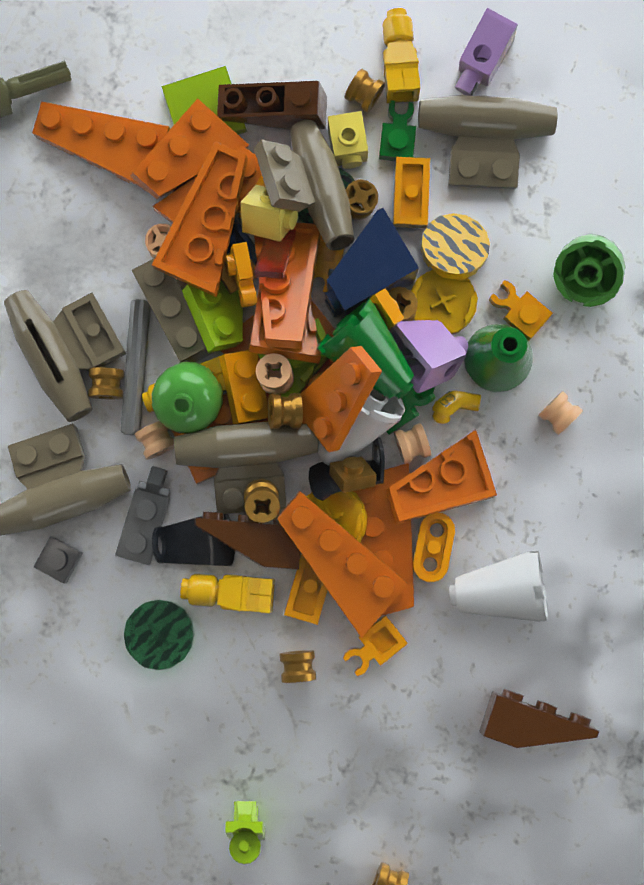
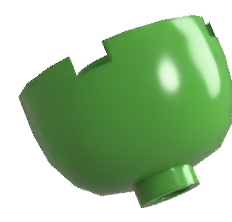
[553,234,626,307]
[152,362,223,433]

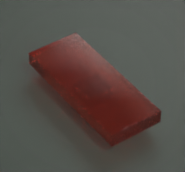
[254,229,296,279]

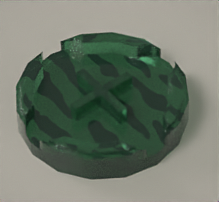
[124,599,195,670]

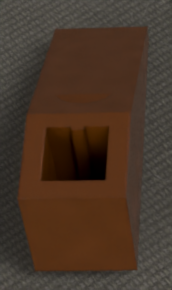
[217,81,327,130]
[194,512,300,570]
[479,688,599,748]

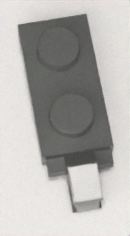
[115,466,170,565]

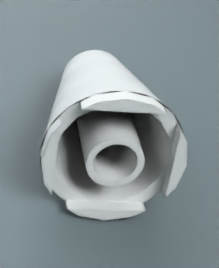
[317,389,405,465]
[449,551,548,622]

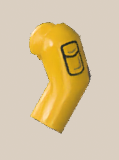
[432,390,481,424]

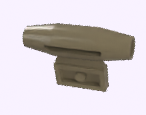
[418,95,558,189]
[254,120,354,250]
[4,290,126,422]
[174,421,318,514]
[0,423,131,536]

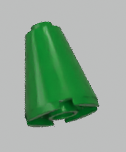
[317,299,414,399]
[464,324,533,392]

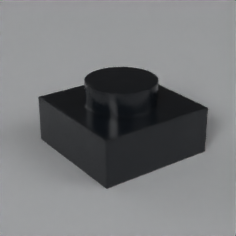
[34,536,83,584]

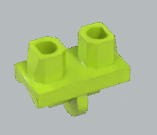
[225,801,265,865]

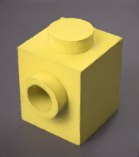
[328,111,368,169]
[241,185,298,242]

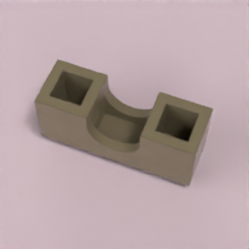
[132,258,214,362]

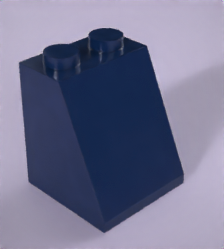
[324,207,419,320]

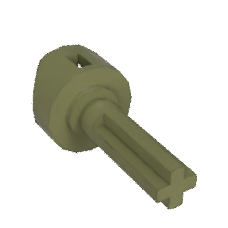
[0,60,72,118]

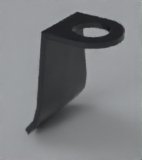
[308,437,385,501]
[152,512,235,566]

